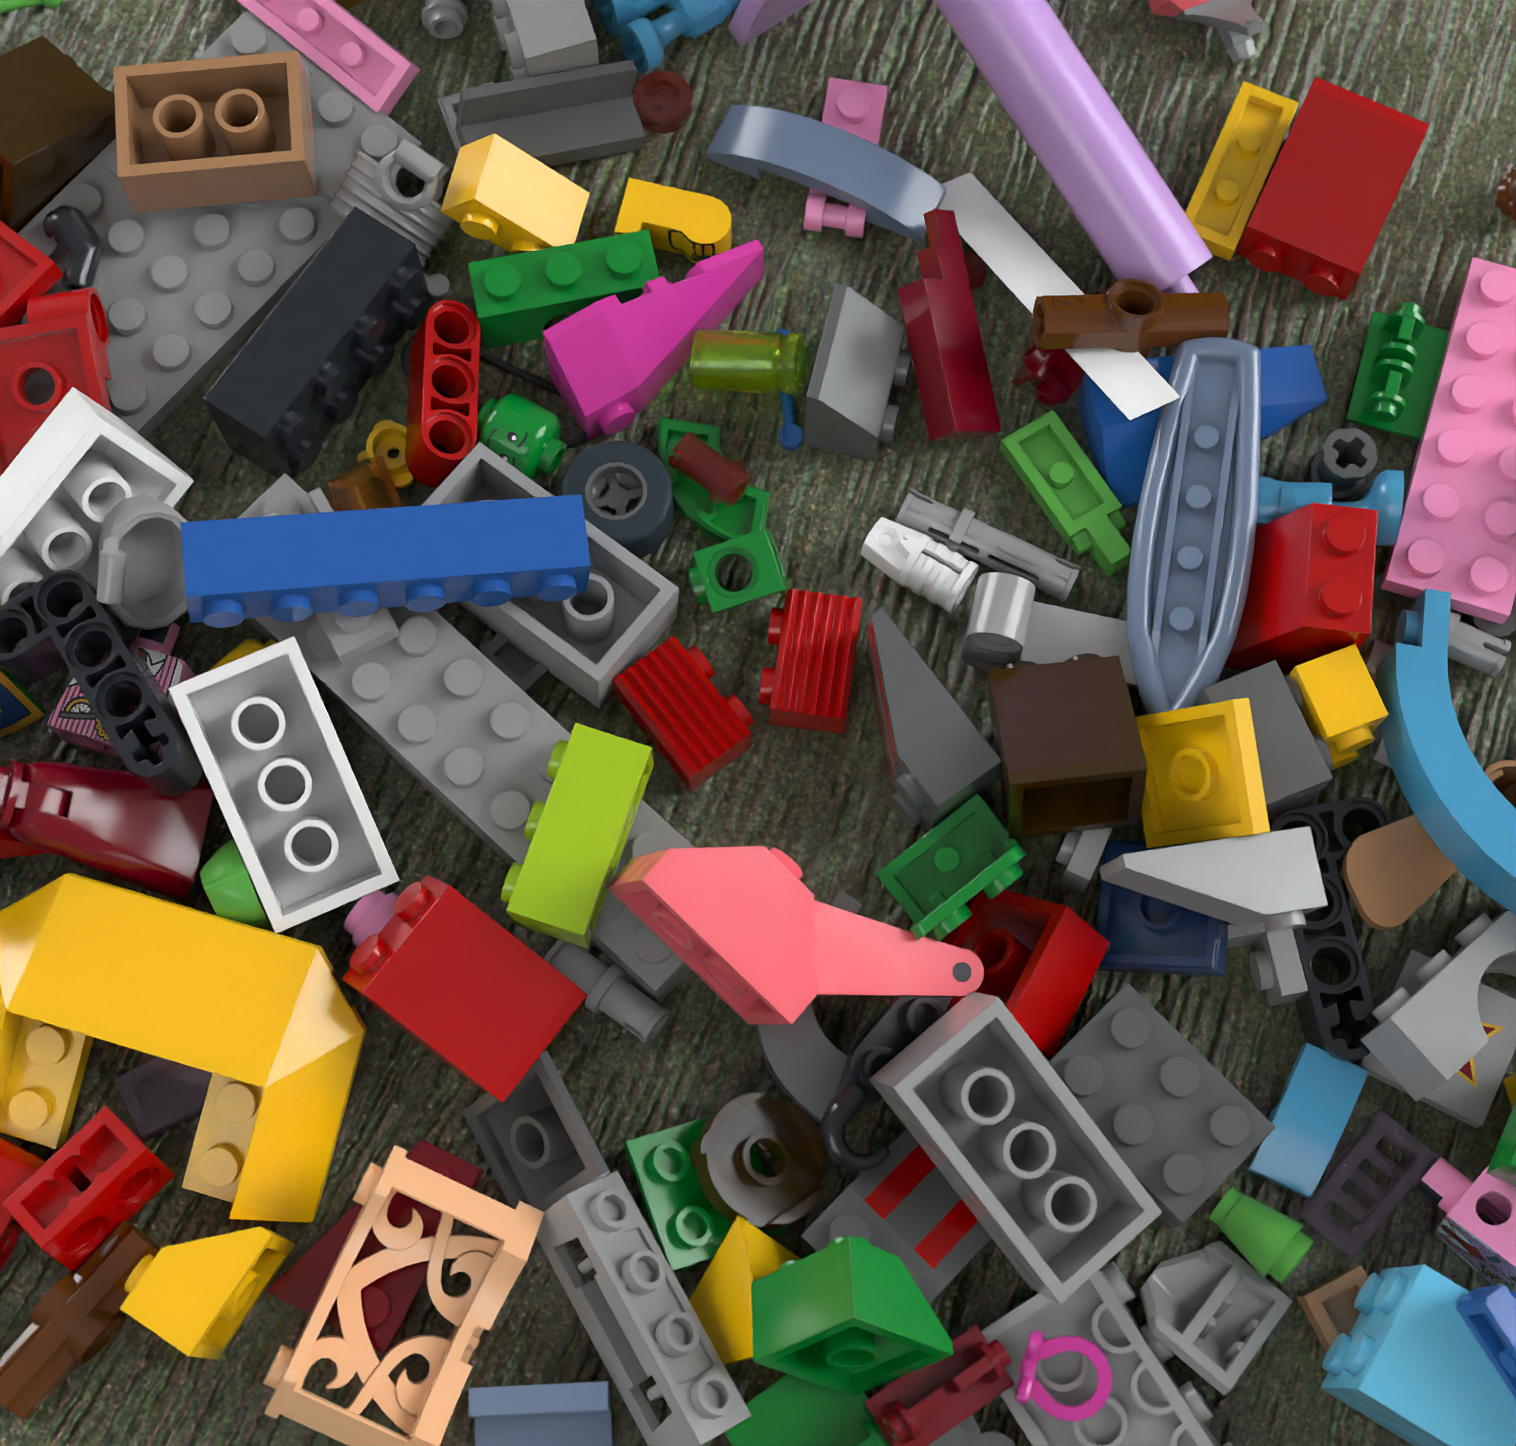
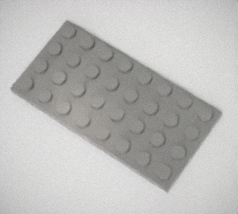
[13,9,424,439]

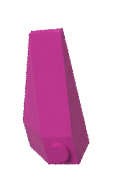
[542,239,764,441]

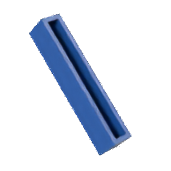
[180,494,591,628]

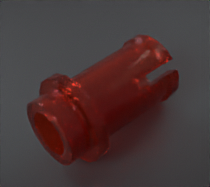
[668,432,751,506]

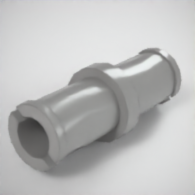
[544,939,671,1045]

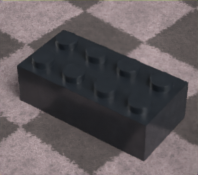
[203,206,431,479]

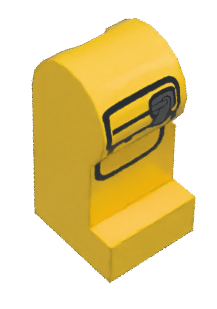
[614,178,732,264]

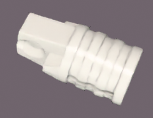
[861,517,979,614]

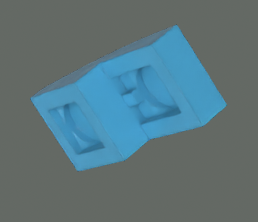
[1247,1043,1369,1199]

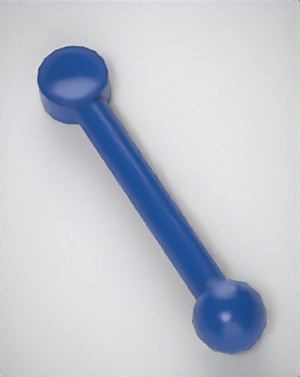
[770,328,803,451]

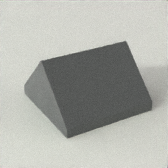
[462,1051,611,1212]

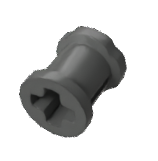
[1309,428,1378,502]

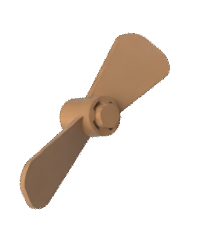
[1343,759,1516,931]

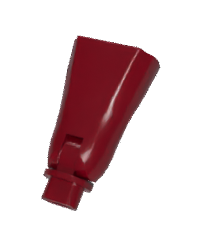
[0,760,213,901]

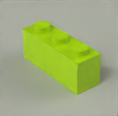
[501,722,654,949]

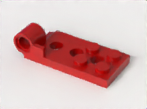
[0,287,112,477]

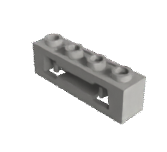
[536,1171,752,1446]

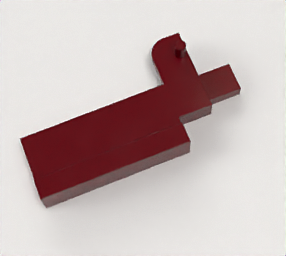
[898,209,1001,441]

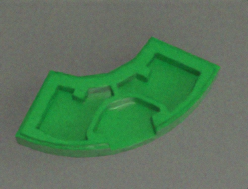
[657,417,770,543]

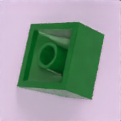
[751,1236,953,1396]

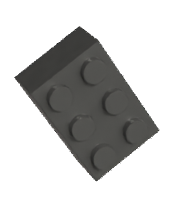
[1048,983,1276,1230]

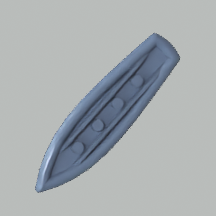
[1127,337,1261,715]

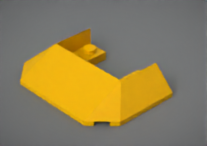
[0,873,367,1223]

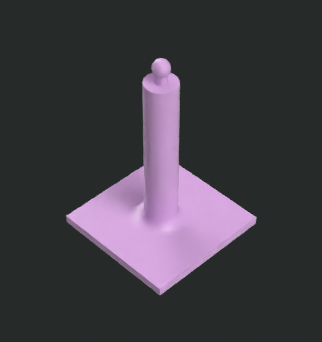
[727,0,1213,293]

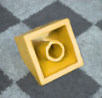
[119,1227,296,1360]

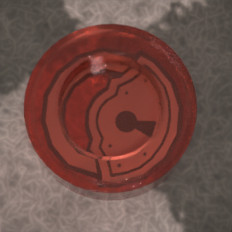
[633,71,693,134]

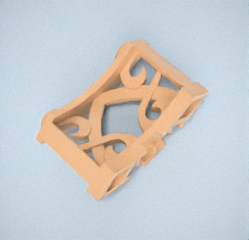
[263,1145,544,1446]

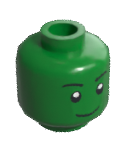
[475,393,567,481]

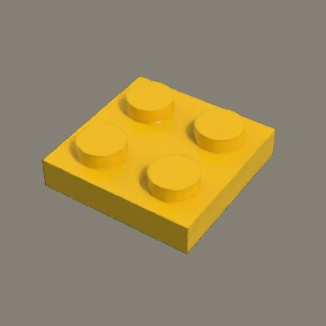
[1135,698,1270,848]

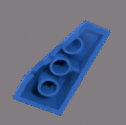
[1076,345,1328,509]

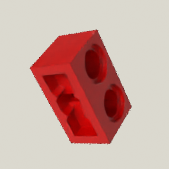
[2,1106,175,1273]

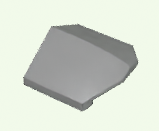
[1140,1241,1293,1396]

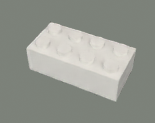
[168,636,399,933]

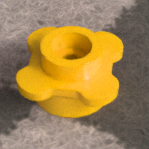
[357,420,415,488]

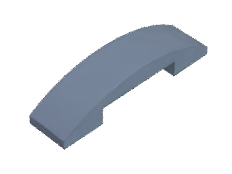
[706,105,946,243]

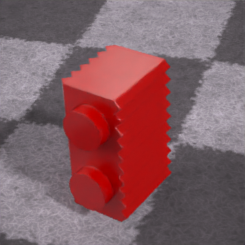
[759,588,863,734]
[613,636,754,792]

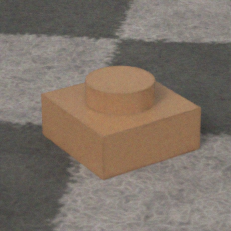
[1297,1266,1368,1353]

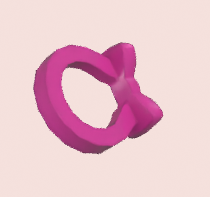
[1015,1330,1112,1421]

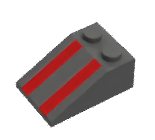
[865,608,1002,834]
[800,1128,991,1304]

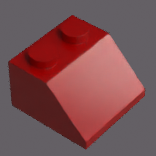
[943,890,1110,1059]

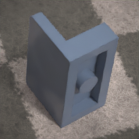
[468,1381,613,1446]

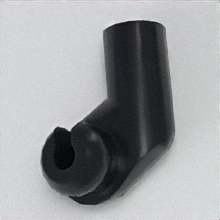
[43,205,104,291]

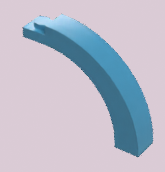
[1376,588,1516,915]

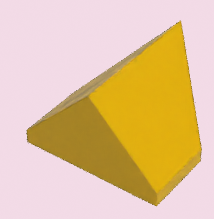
[689,1215,801,1365]

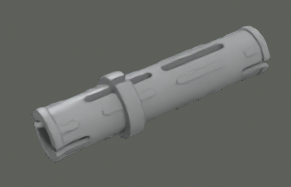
[895,488,1082,603]

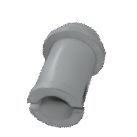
[421,0,468,39]

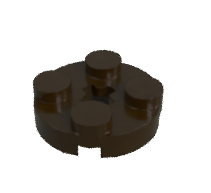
[690,1092,827,1231]

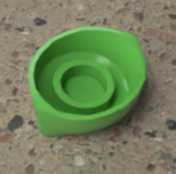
[200,838,273,930]

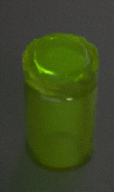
[691,329,807,396]

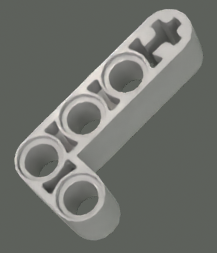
[961,572,1143,704]

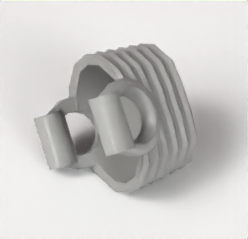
[328,138,455,267]
[96,495,188,630]

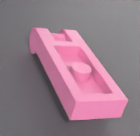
[803,77,888,238]

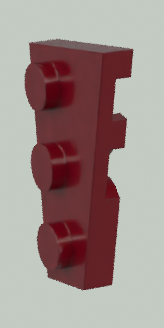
[266,1139,484,1354]

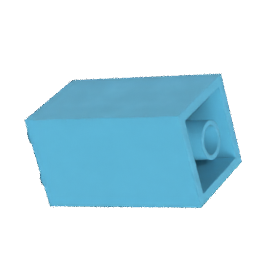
[1320,1264,1516,1446]

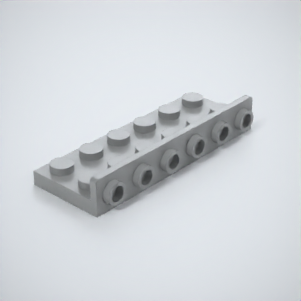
[981,1261,1234,1446]

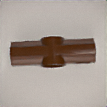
[1033,279,1229,358]
[0,1220,161,1420]

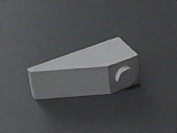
[1100,826,1328,933]

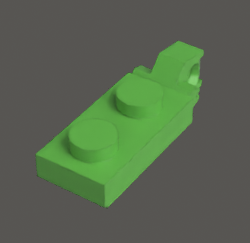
[999,410,1131,578]

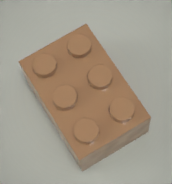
[114,50,317,213]

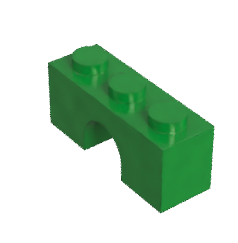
[468,229,659,349]

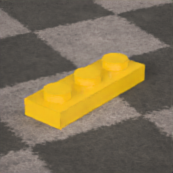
[1185,81,1299,261]

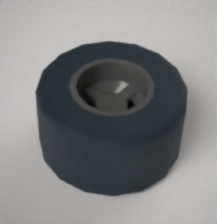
[561,440,674,559]

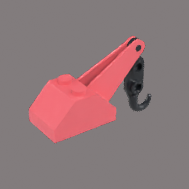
[606,846,984,1171]

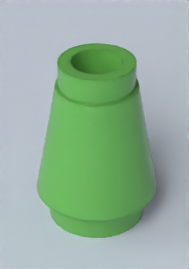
[1209,1187,1315,1284]

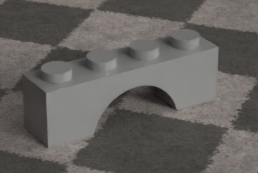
[1361,901,1516,1102]

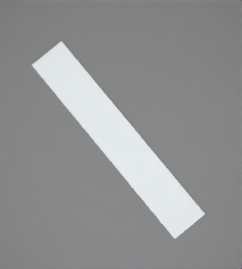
[939,172,1180,420]

